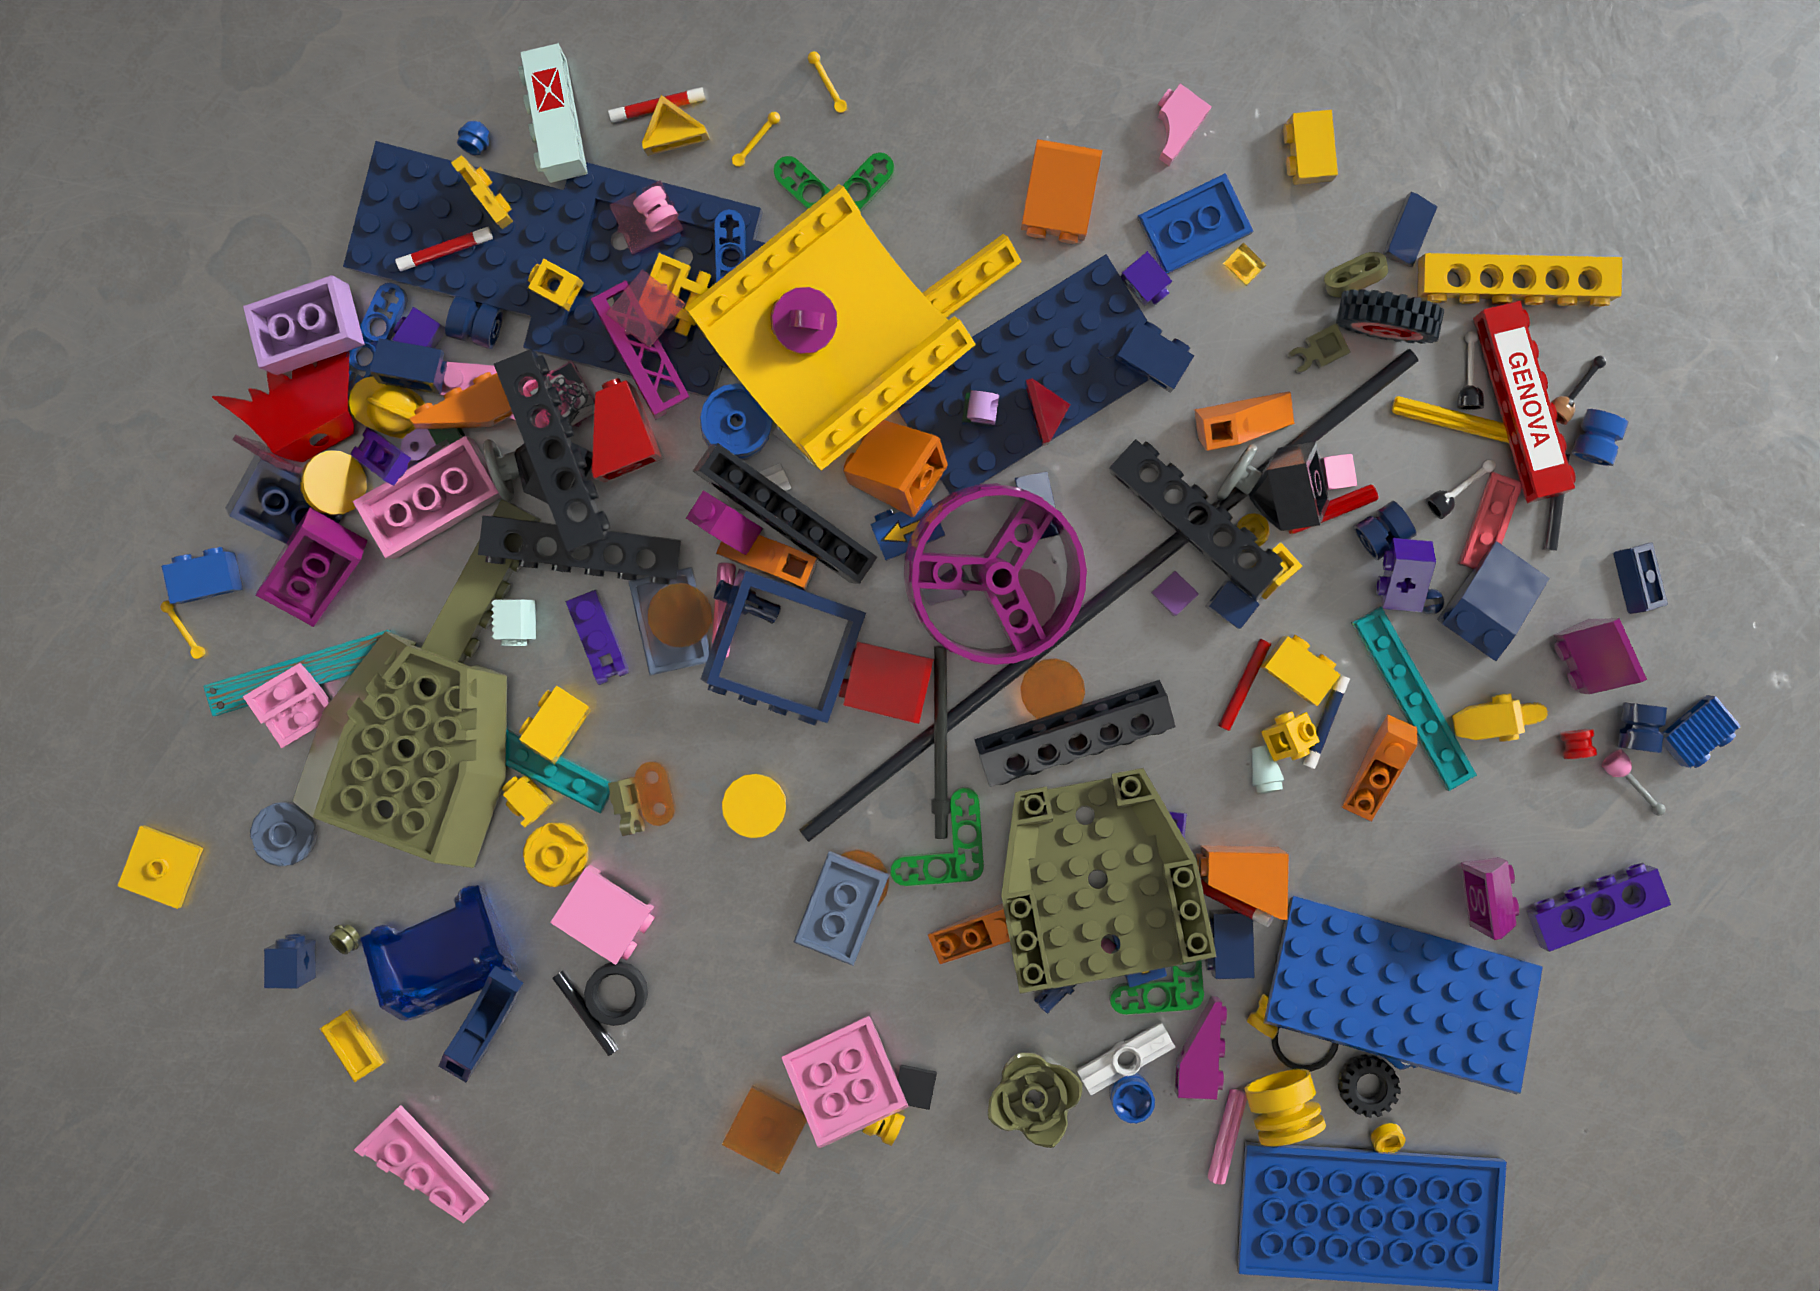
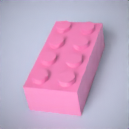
[352,436,502,559]

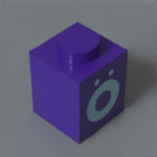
[1120,251,1172,307]

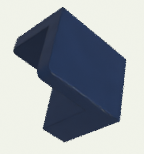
[1205,580,1260,629]

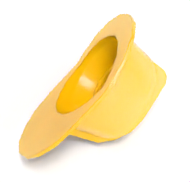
[348,376,425,439]

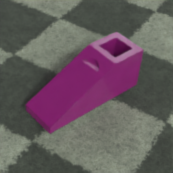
[1174,996,1227,1100]

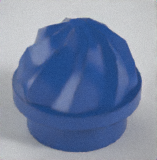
[457,121,489,155]

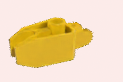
[1452,693,1549,742]

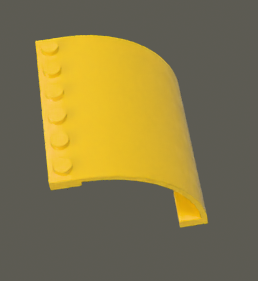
[684,184,976,471]

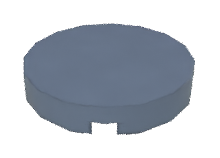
[250,802,317,867]

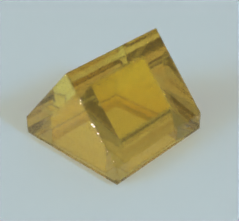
[1223,242,1266,286]

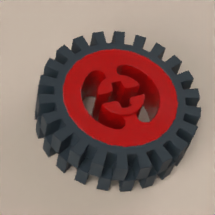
[1336,289,1444,344]

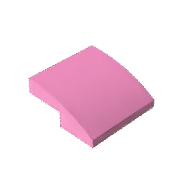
[243,663,331,748]

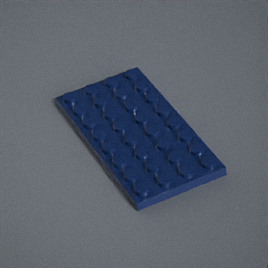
[897,254,1149,495]

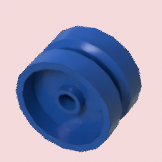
[700,383,773,460]

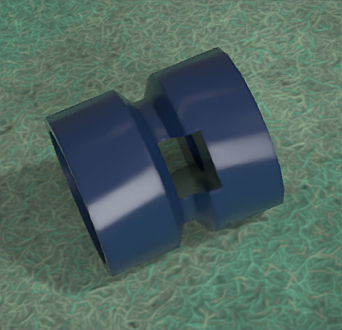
[445,296,503,349]
[1354,500,1417,560]
[1618,702,1667,753]

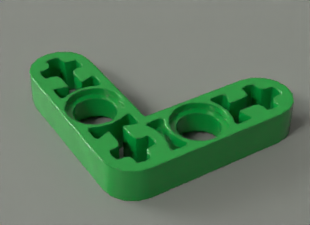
[774,152,894,212]
[890,787,984,886]
[1109,960,1204,1015]

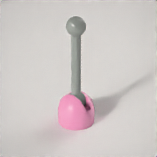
[1601,749,1666,816]

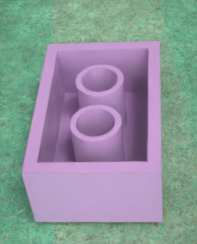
[243,275,365,375]

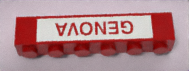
[1473,301,1576,504]

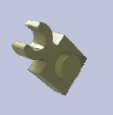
[1288,324,1351,373]
[608,776,645,836]

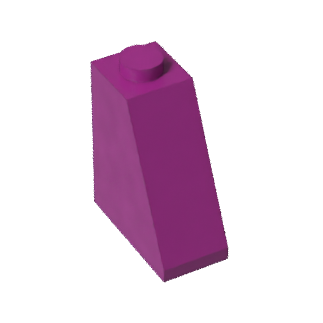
[686,490,763,555]

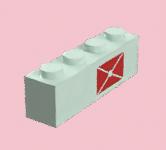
[518,43,588,183]

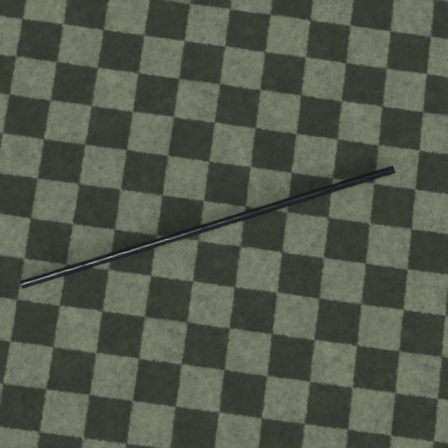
[799,349,1419,842]

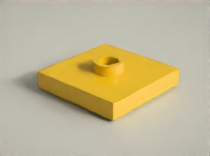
[118,825,203,909]

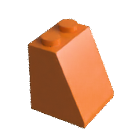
[1021,139,1103,244]
[843,420,948,518]
[1195,845,1289,920]

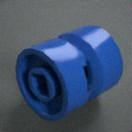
[1571,409,1629,466]
[1109,1073,1155,1124]

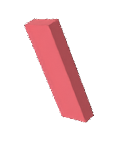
[1458,472,1522,569]

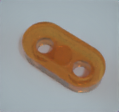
[635,761,676,826]

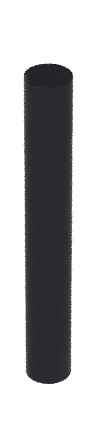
[1544,453,1570,551]
[552,970,619,1056]

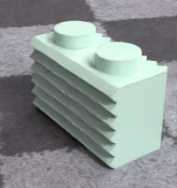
[491,600,536,646]

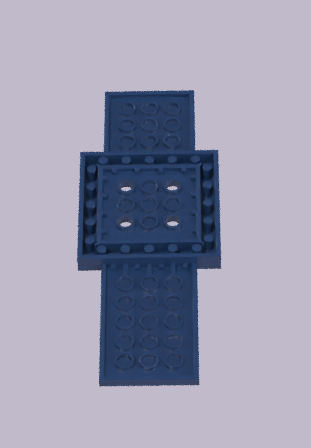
[343,141,765,398]

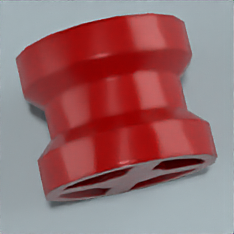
[1560,729,1597,759]

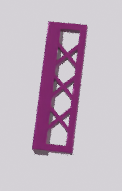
[591,281,690,420]

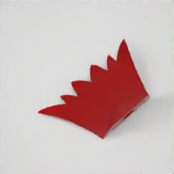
[212,351,354,462]

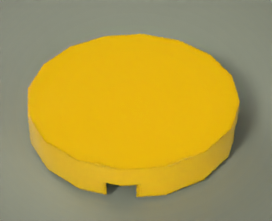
[300,451,367,515]
[722,774,786,838]
[523,823,588,887]

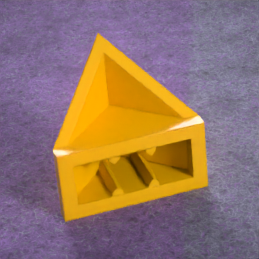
[641,95,710,156]

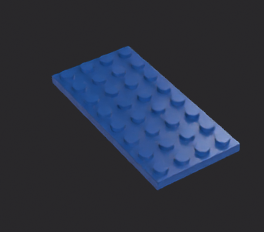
[1263,896,1543,1095]
[1237,1142,1507,1291]

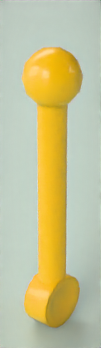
[807,51,847,114]
[732,112,780,167]
[160,600,205,659]

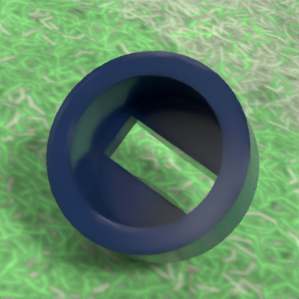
[1422,589,1444,615]

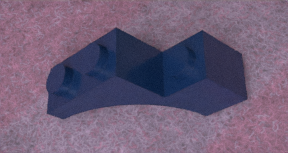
[438,966,524,1083]

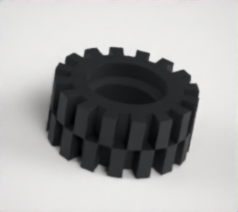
[1337,1054,1401,1118]

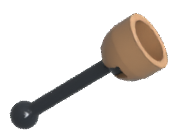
[1551,356,1606,425]

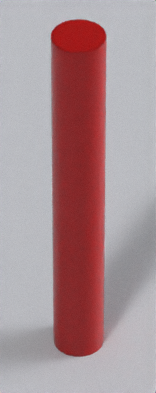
[1218,639,1271,731]

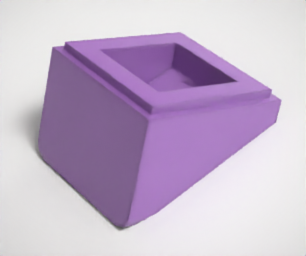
[1151,571,1199,616]

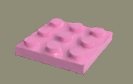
[781,1016,909,1148]

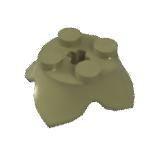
[988,1052,1082,1148]

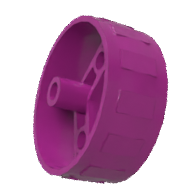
[904,483,1087,665]

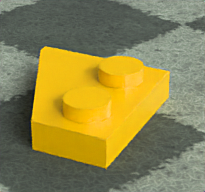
[451,155,513,229]

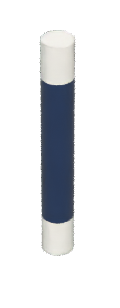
[1303,675,1350,769]

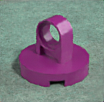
[770,287,837,353]

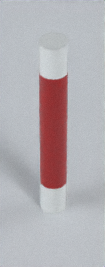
[608,87,706,123]
[395,227,493,272]
[1200,878,1273,927]

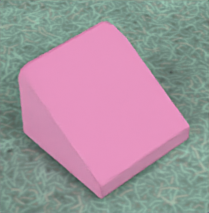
[1320,454,1357,491]

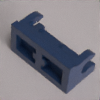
[370,338,447,394]

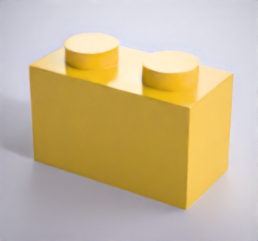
[1283,109,1338,185]
[1261,634,1341,706]
[519,685,591,765]

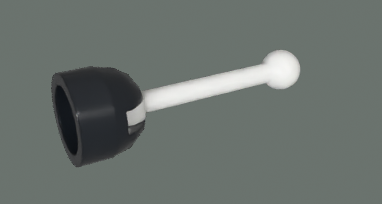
[1458,331,1484,410]
[1426,460,1496,519]

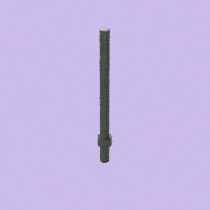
[931,646,951,839]

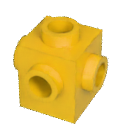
[1261,711,1320,761]

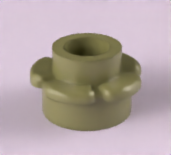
[329,925,360,955]

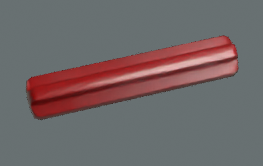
[1288,484,1379,534]

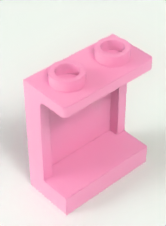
[550,865,655,965]

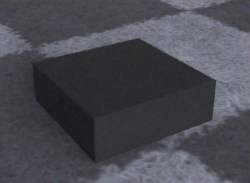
[898,1065,937,1110]

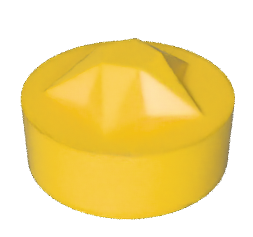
[1237,513,1270,546]
[1370,1123,1405,1153]

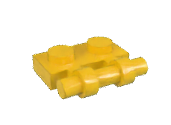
[634,253,711,337]

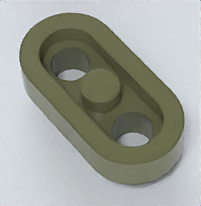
[1324,252,1388,298]

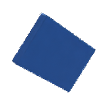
[1137,173,1254,274]

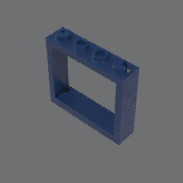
[701,568,866,726]

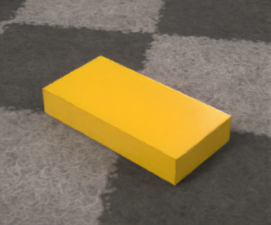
[319,1009,384,1082]

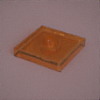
[722,1085,807,1174]

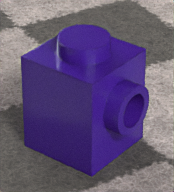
[392,307,445,348]

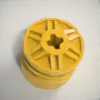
[1244,1069,1326,1146]

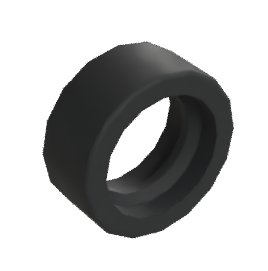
[584,961,648,1026]

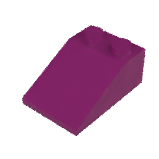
[255,508,368,627]
[1554,618,1647,694]
[1461,857,1519,940]

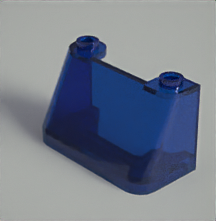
[360,885,518,1021]

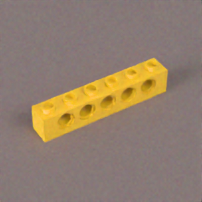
[1417,253,1622,307]

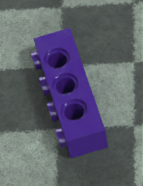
[1526,863,1671,952]

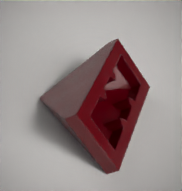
[1025,378,1071,446]

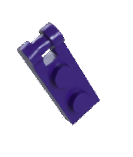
[350,427,411,486]
[565,589,629,685]

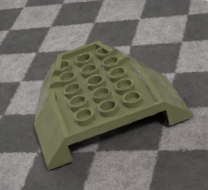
[292,631,507,868]
[1001,768,1217,994]

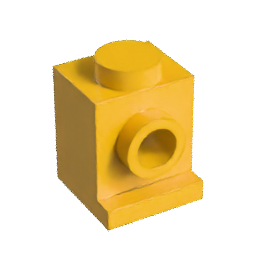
[528,259,584,311]
[501,776,554,828]

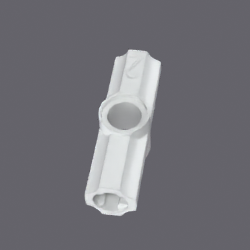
[1077,1022,1175,1095]

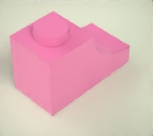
[1157,83,1212,166]

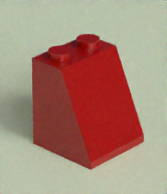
[592,378,664,483]
[839,641,934,724]

